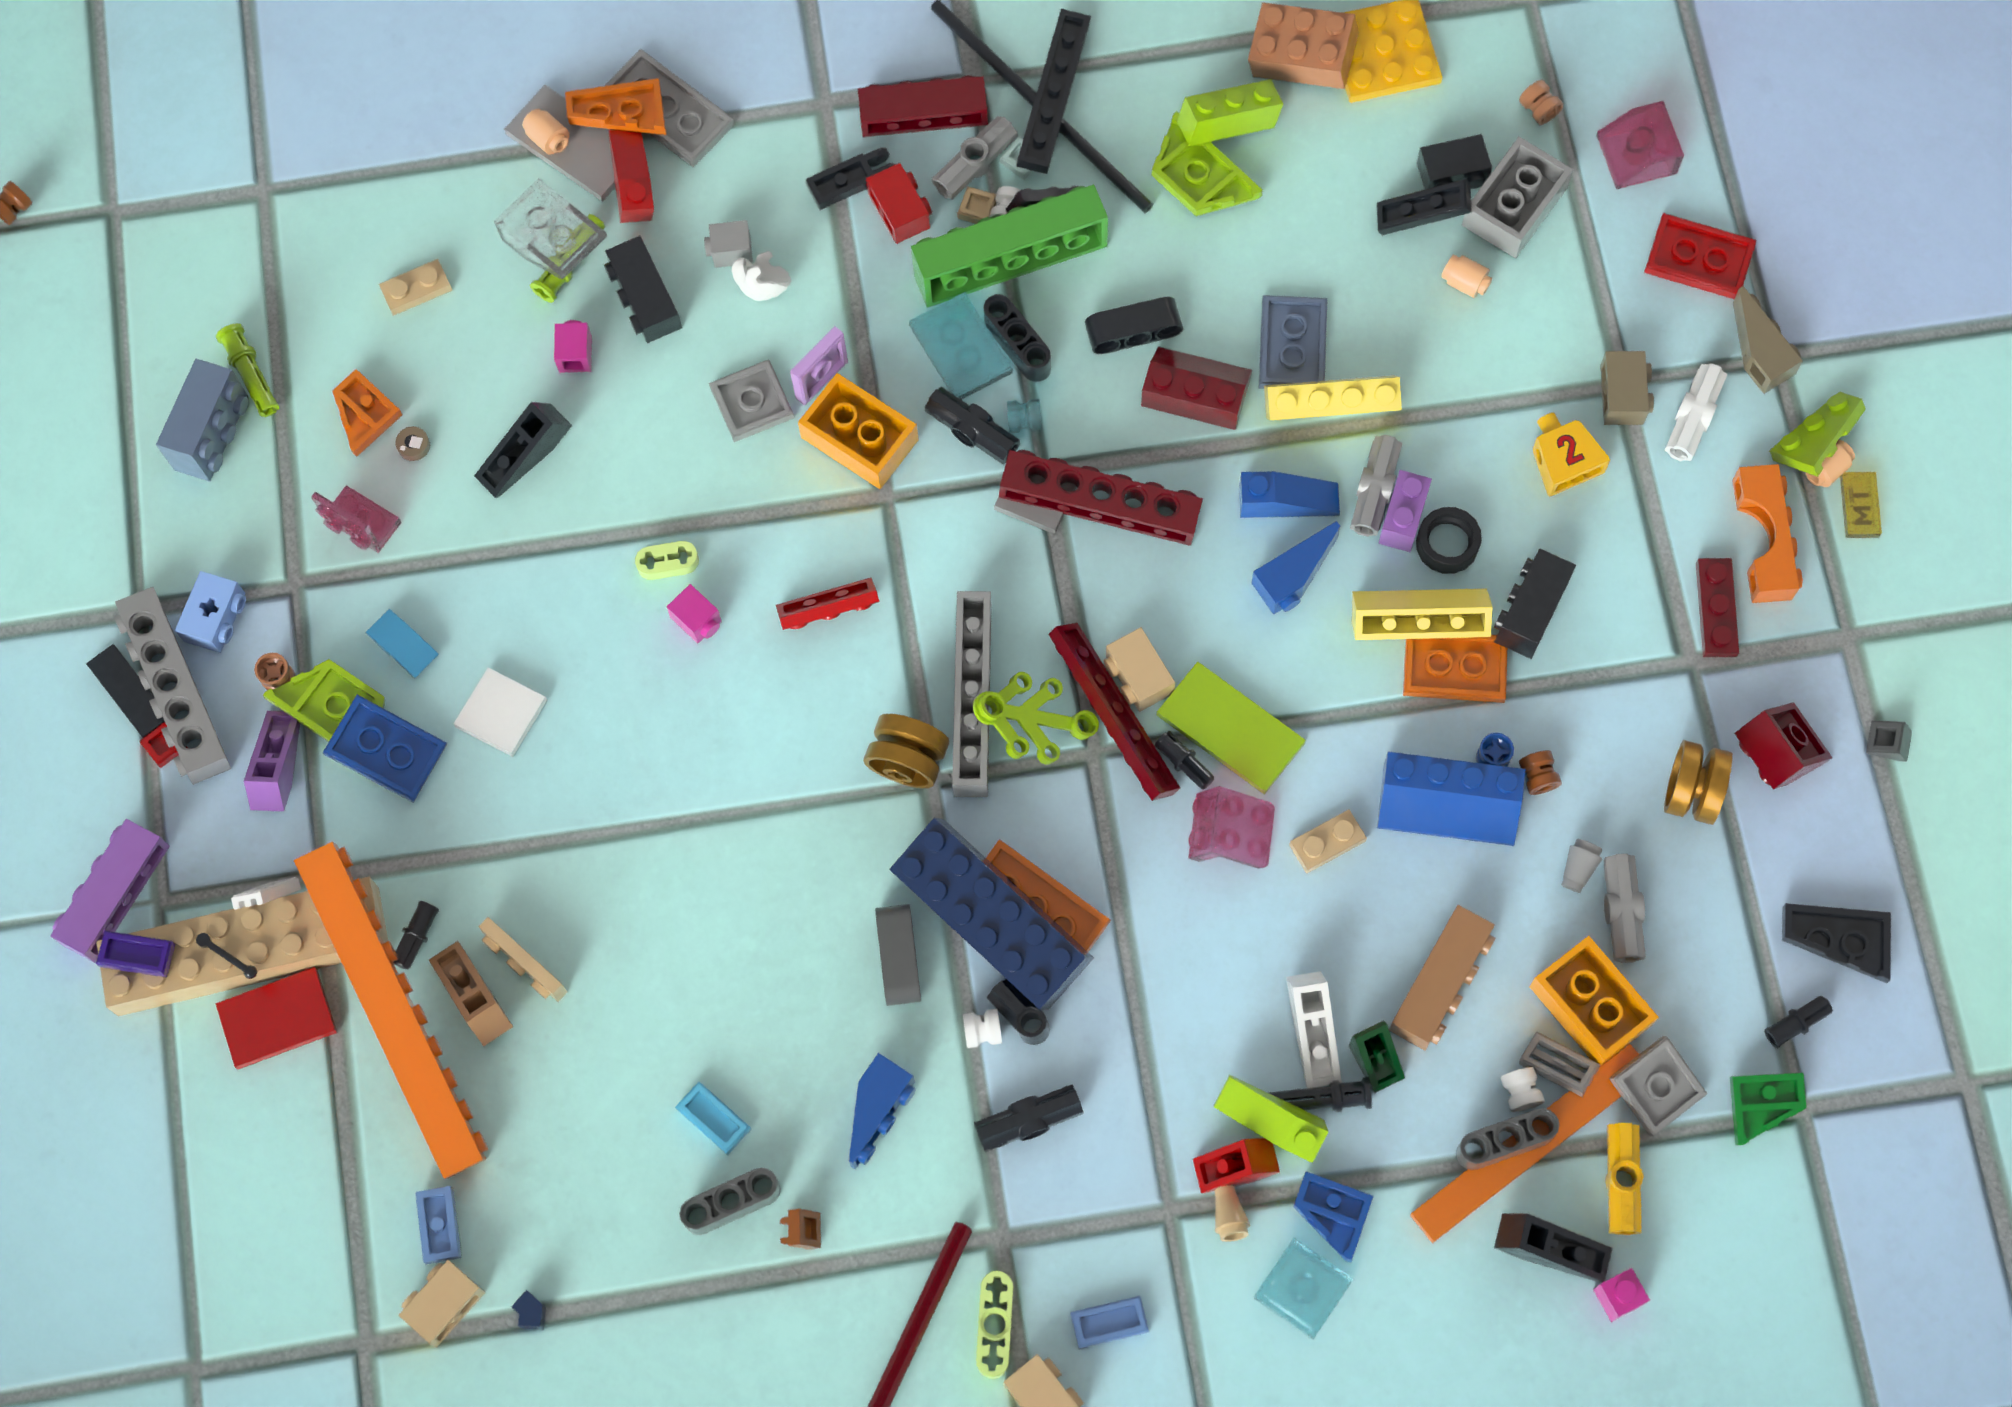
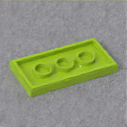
[1156,661,1306,795]

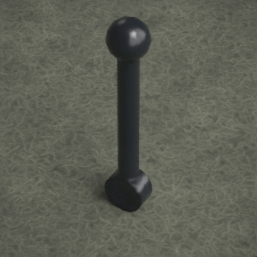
[196,933,257,979]

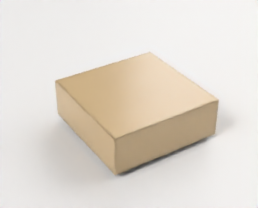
[957,186,997,224]

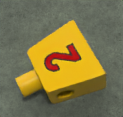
[1533,412,1610,497]

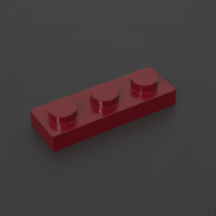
[1696,558,1739,657]

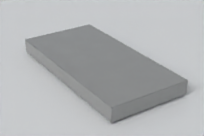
[605,49,735,168]
[504,85,615,202]

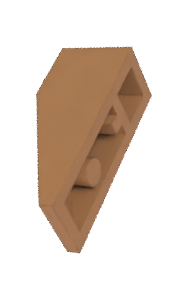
[429,941,513,1046]

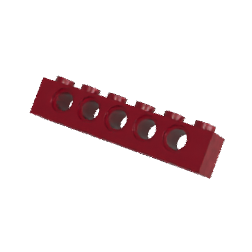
[999,450,1203,546]

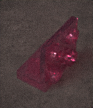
[311,485,402,553]

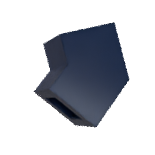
[511,1290,546,1330]

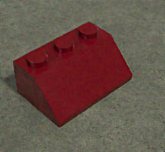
[1141,346,1252,430]

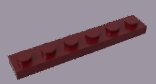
[1048,622,1180,801]

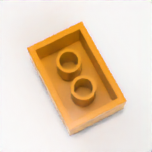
[798,373,919,490]
[1529,936,1659,1067]

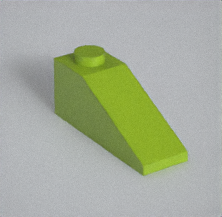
[1213,1075,1329,1163]

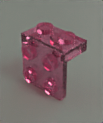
[1188,786,1275,869]

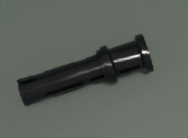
[1269,1077,1372,1112]

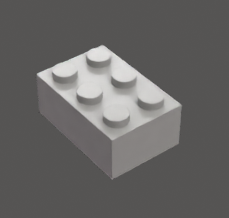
[1462,137,1574,258]

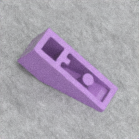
[244,711,300,811]

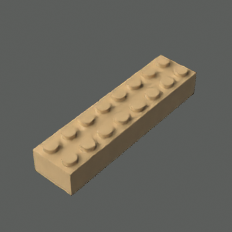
[96,876,388,1016]

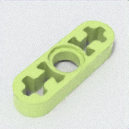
[976,1271,1013,1379]

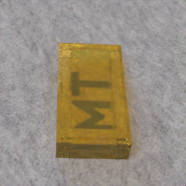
[1840,472,1882,538]

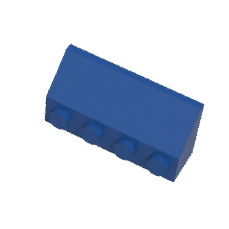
[1377,751,1525,846]

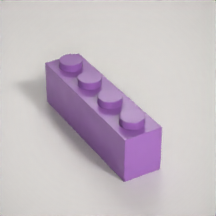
[50,819,170,963]

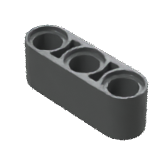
[875,904,921,1006]
[1456,1108,1559,1170]
[679,1168,781,1235]

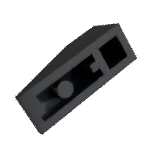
[474,402,572,498]
[1494,1213,1613,1283]

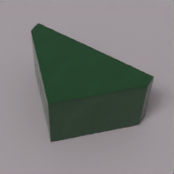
[1348,1020,1405,1093]

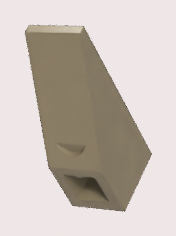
[1733,286,1803,394]

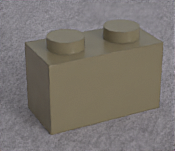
[1600,351,1654,425]

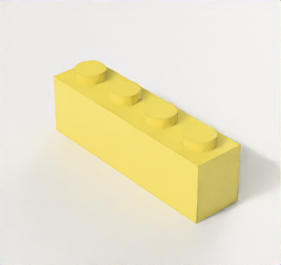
[1264,375,1402,420]
[1351,588,1493,640]

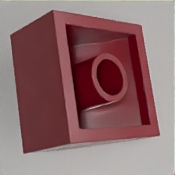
[1734,702,1833,789]

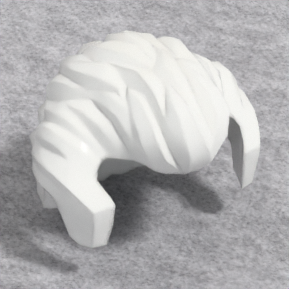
[731,251,791,301]

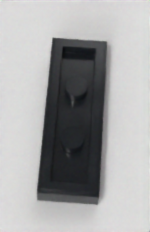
[1377,179,1472,235]
[86,644,165,738]

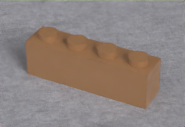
[1389,905,1496,1051]

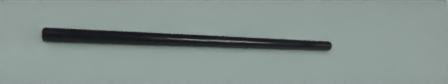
[931,0,1153,213]

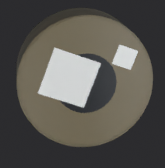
[395,426,430,461]

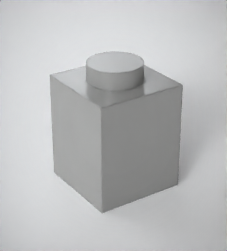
[704,220,753,268]

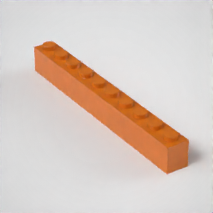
[293,842,488,1179]

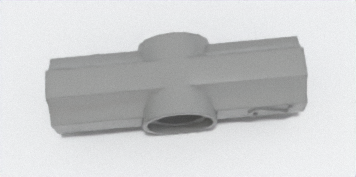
[932,116,1018,200]
[1350,435,1402,537]
[1604,854,1646,963]

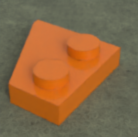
[332,369,403,457]

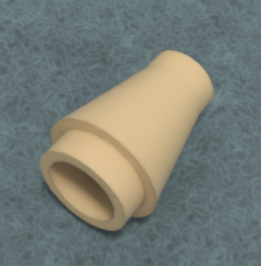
[1214,1185,1250,1242]

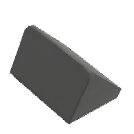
[1866,721,1912,762]

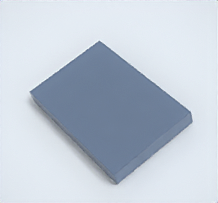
[1259,295,1327,389]

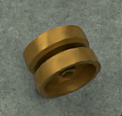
[863,714,949,788]
[1664,740,1733,825]

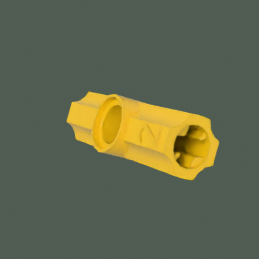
[1605,1123,1643,1235]

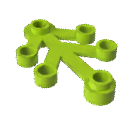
[973,672,1099,765]

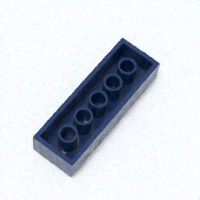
[889,817,1094,1010]

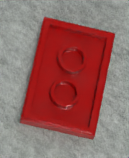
[1644,213,1757,299]
[215,967,337,1070]

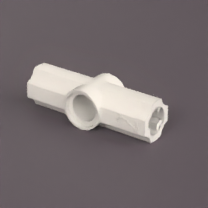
[1664,363,1727,461]

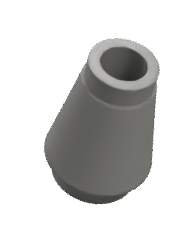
[1561,839,1602,893]

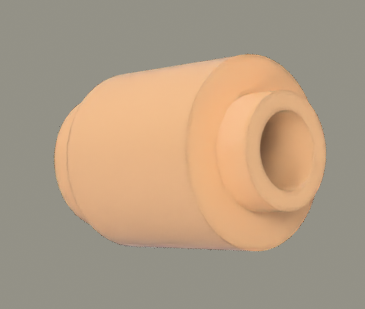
[523,109,569,155]
[1441,254,1492,298]
[1806,439,1855,487]

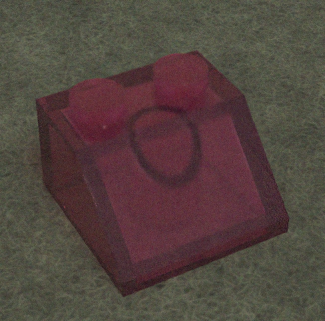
[1596,101,1684,189]

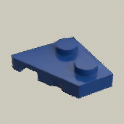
[1293,1171,1373,1263]

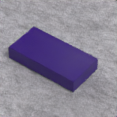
[96,931,176,978]

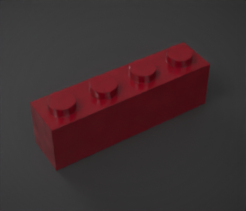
[858,75,988,137]

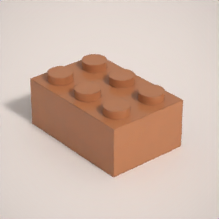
[1248,2,1359,89]

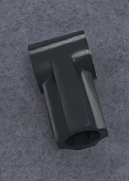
[987,979,1050,1045]

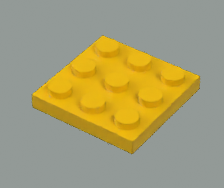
[1343,0,1443,103]

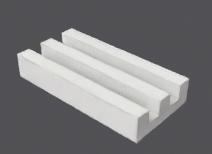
[231,877,301,909]

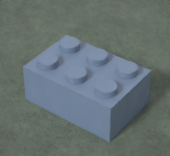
[156,358,249,482]

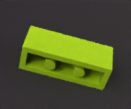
[1177,79,1283,146]

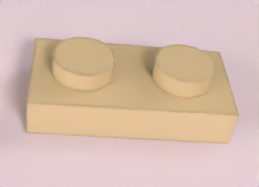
[379,259,452,316]
[1289,809,1367,874]

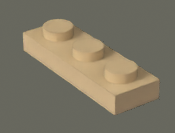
[479,917,567,1002]

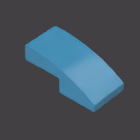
[365,609,439,679]

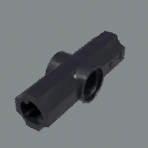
[925,386,1020,465]
[974,1084,1084,1152]

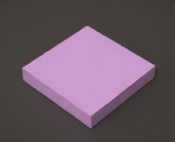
[790,326,848,405]

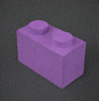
[1378,470,1432,552]

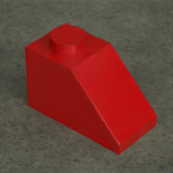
[1193,1138,1280,1193]

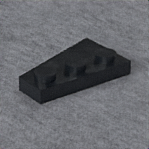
[1782,903,1891,983]

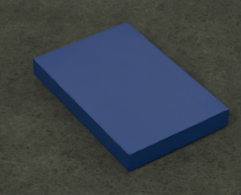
[323,694,447,803]

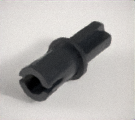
[1155,731,1215,790]
[393,901,439,970]
[1764,996,1833,1049]

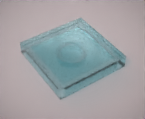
[1253,1238,1354,1340]

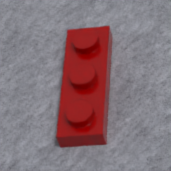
[776,577,879,630]

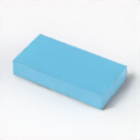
[675,1081,751,1155]

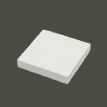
[453,668,547,757]

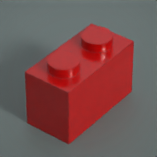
[866,163,932,244]

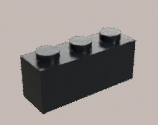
[604,236,682,343]
[1494,548,1576,659]

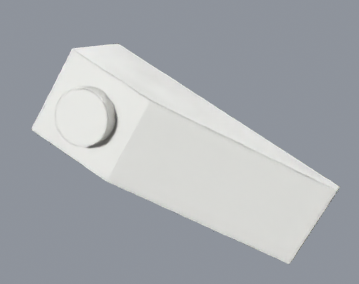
[1286,971,1342,1088]

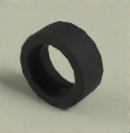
[1416,507,1482,574]

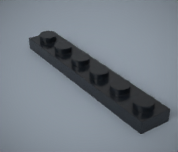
[1016,8,1091,174]

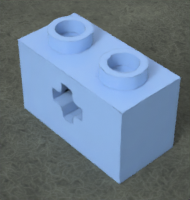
[175,571,246,653]

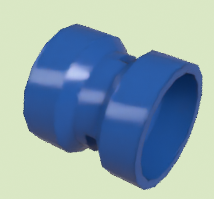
[1476,732,1514,767]

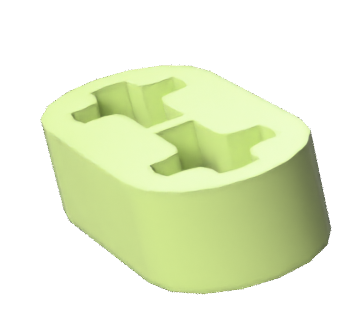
[635,541,699,580]

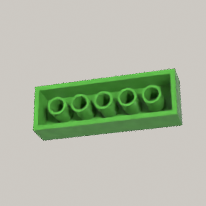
[911,184,1108,308]

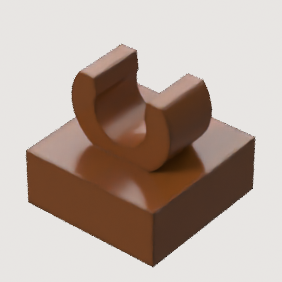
[780,1208,821,1250]

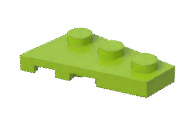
[1769,391,1866,477]

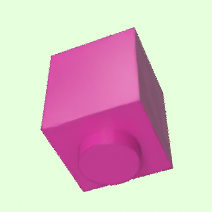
[554,320,592,373]
[666,584,722,643]
[1594,1268,1650,1322]

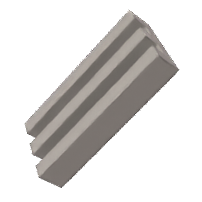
[1519,1031,1600,1097]

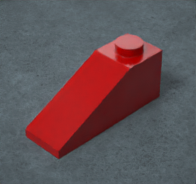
[608,130,654,223]

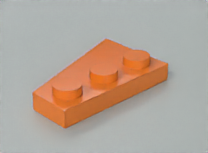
[565,78,666,135]

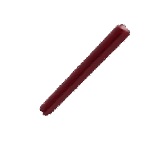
[867,1222,972,1407]

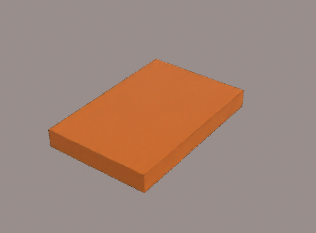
[1403,635,1508,703]

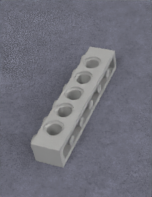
[113,587,231,785]
[952,591,992,797]

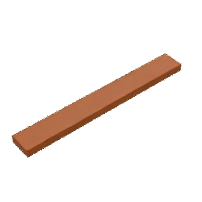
[1410,1044,1639,1244]

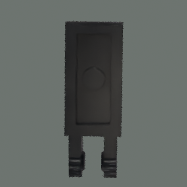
[805,147,895,210]

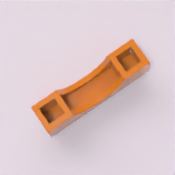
[1732,464,1803,603]

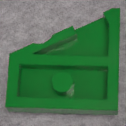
[1729,1073,1807,1145]

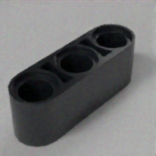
[983,294,1051,382]
[1084,297,1183,354]

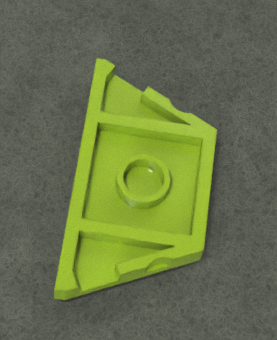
[1151,111,1263,216]
[263,659,386,742]

